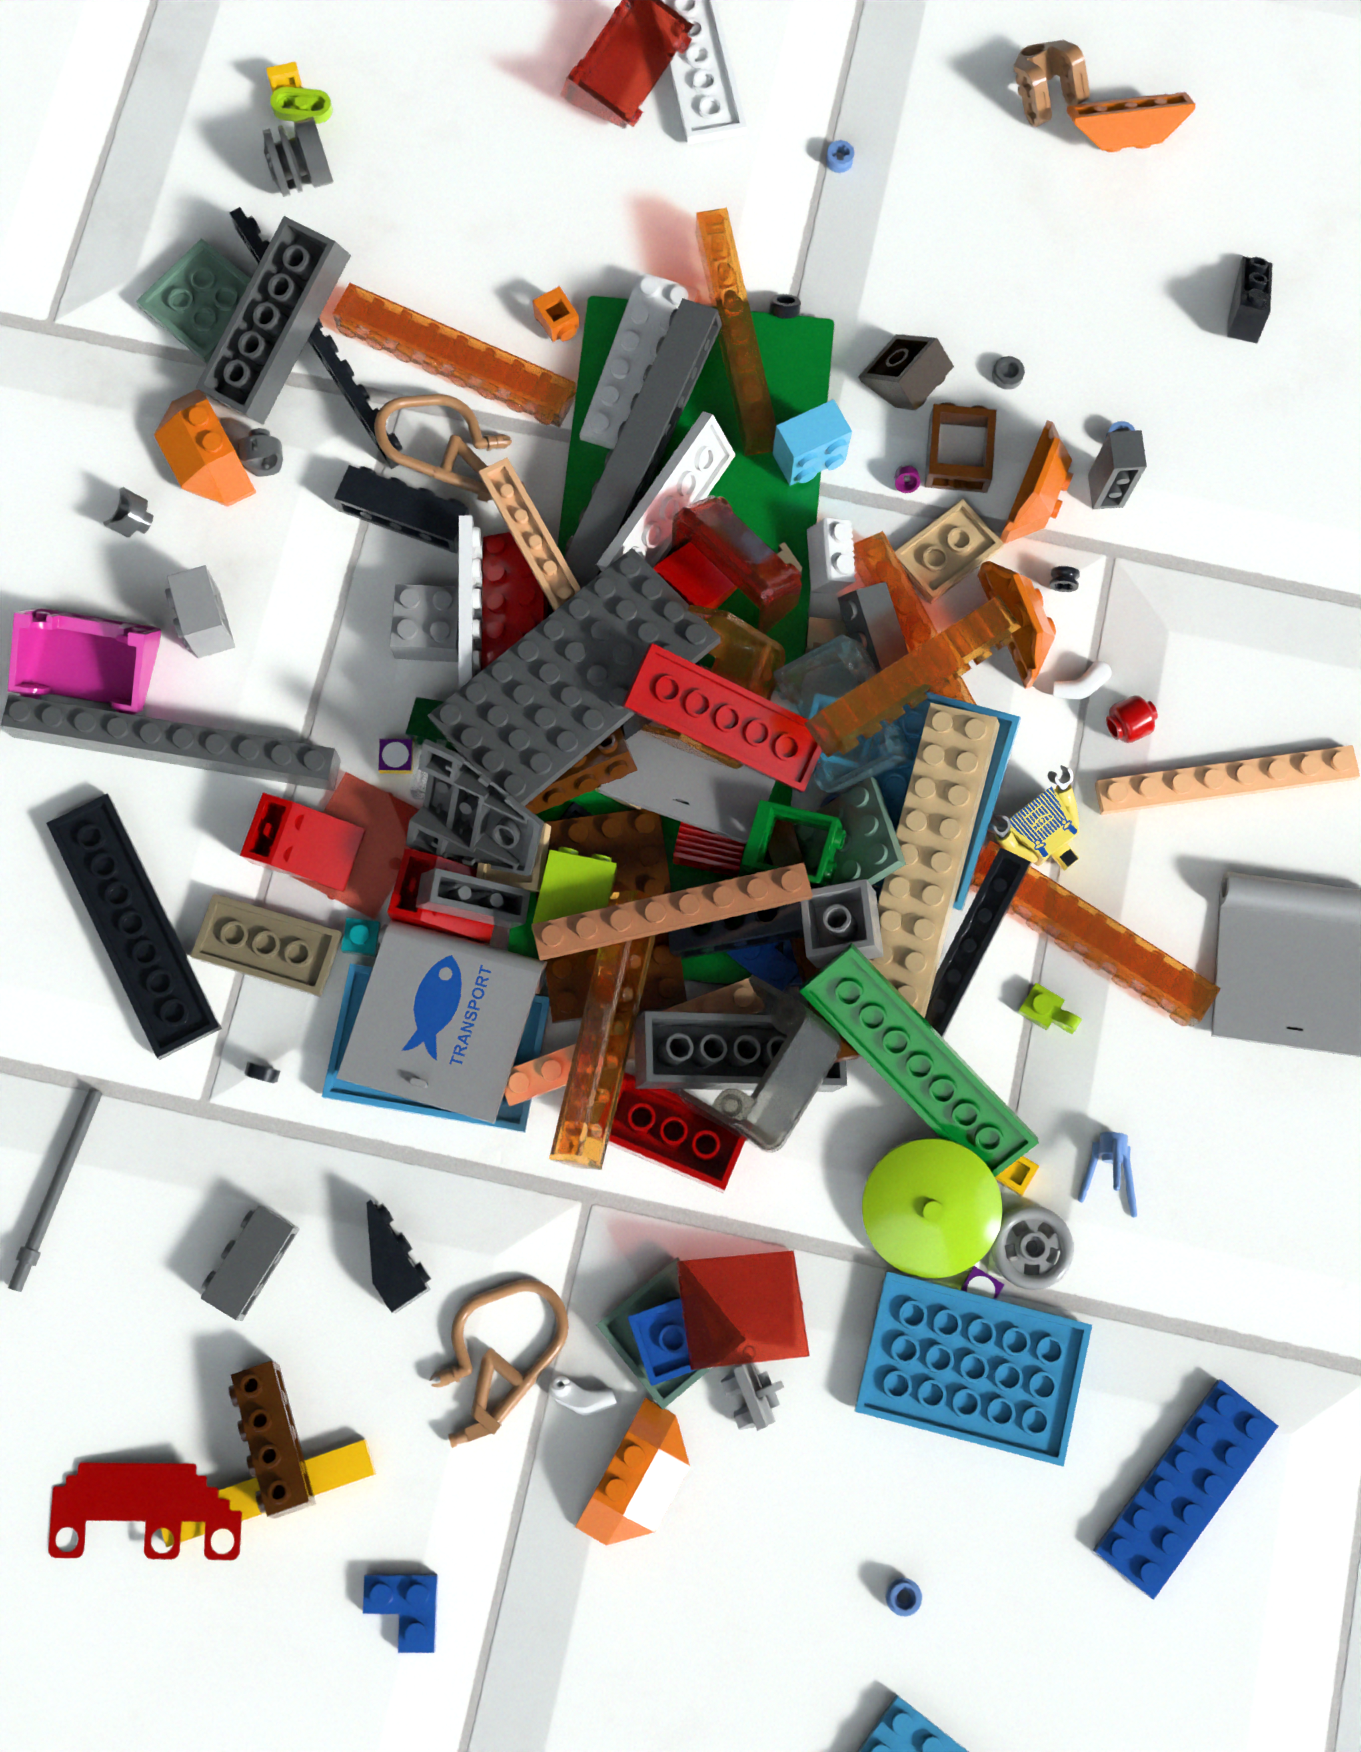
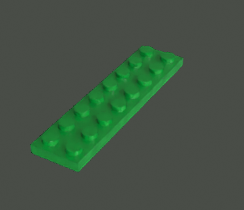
[799,943,1039,1177]

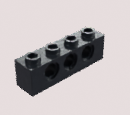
[668,902,804,960]

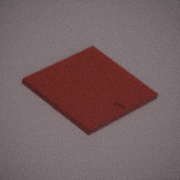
[288,772,419,920]
[676,1250,810,1370]

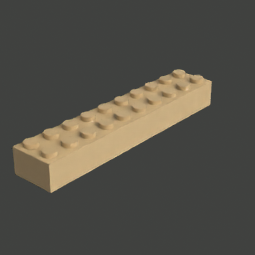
[868,703,1000,1019]

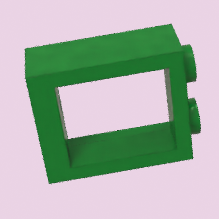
[741,800,846,888]

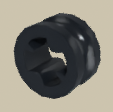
[1049,566,1080,592]

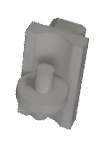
[721,1361,784,1431]

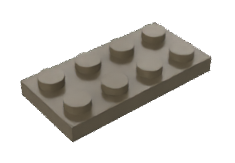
[190,893,343,997]

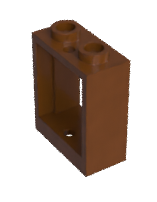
[924,402,997,493]

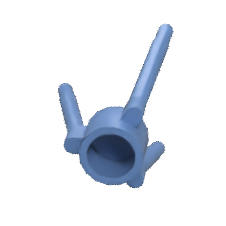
[1078,1132,1137,1218]

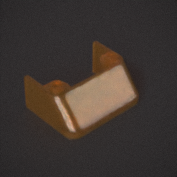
[642,605,785,769]

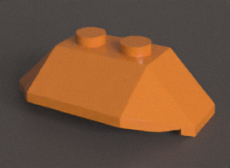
[1067,92,1195,152]
[154,389,256,507]
[1000,420,1073,544]
[977,561,1056,689]
[575,1398,690,1545]

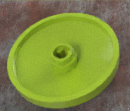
[862,1137,1002,1279]

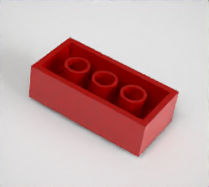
[596,1071,752,1194]

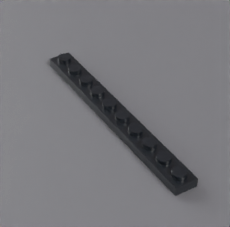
[229,207,403,469]

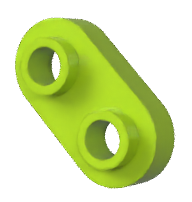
[270,87,333,124]

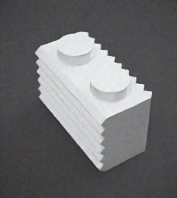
[807,518,857,594]

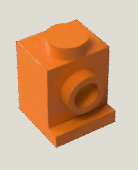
[532,286,579,342]

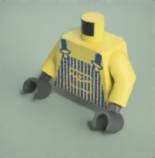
[987,765,1080,871]

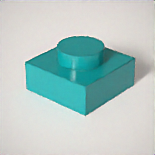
[341,918,381,957]

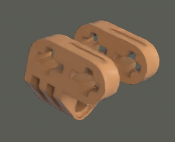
[1013,40,1090,127]

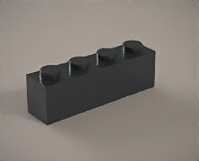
[334,465,470,554]

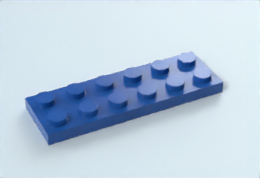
[1093,1379,1279,1600]

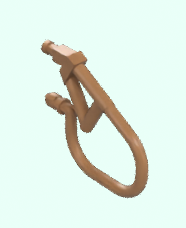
[374,394,525,503]
[429,1279,569,1448]

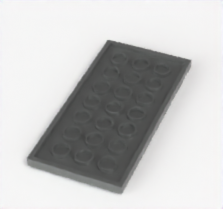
[427,548,721,806]

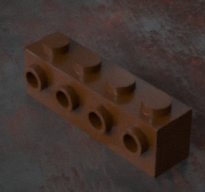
[525,727,638,814]
[228,1360,316,1519]

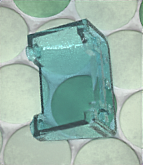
[773,634,914,793]

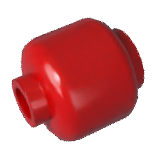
[1106,695,1158,743]

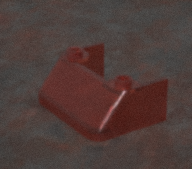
[672,495,802,638]

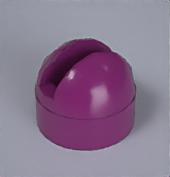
[894,465,921,493]

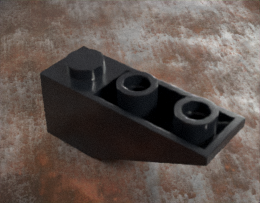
[1227,256,1273,344]
[366,1200,431,1314]

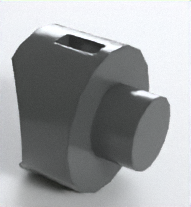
[238,428,283,477]
[103,487,154,538]

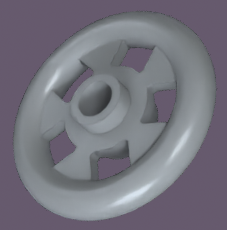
[991,1205,1074,1290]

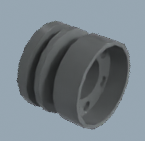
[262,117,334,197]

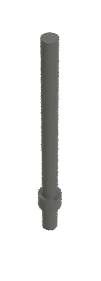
[8,1089,103,1292]

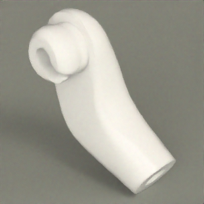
[1053,661,1111,700]
[549,1376,617,1415]

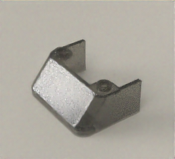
[678,975,842,1153]

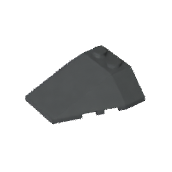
[406,739,544,876]

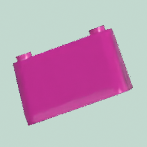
[8,608,161,715]

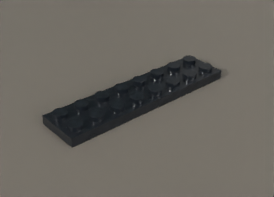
[46,793,222,1060]

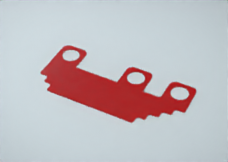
[48,1463,242,1561]

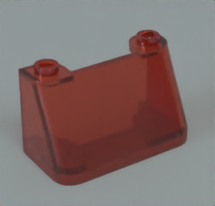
[560,0,693,129]

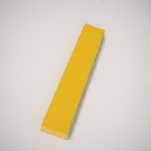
[161,1439,376,1548]

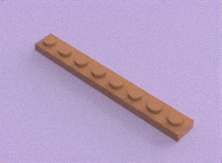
[532,863,812,961]

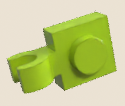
[1017,983,1082,1034]

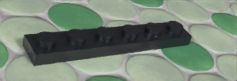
[925,847,1032,1038]

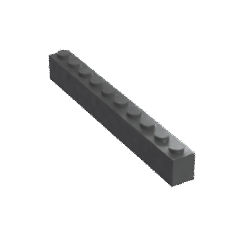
[564,298,722,589]
[0,694,341,791]

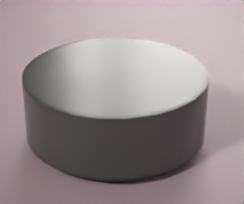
[992,356,1025,390]

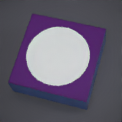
[960,1266,1005,1300]

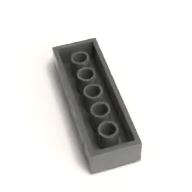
[195,216,351,425]
[634,1011,847,1092]

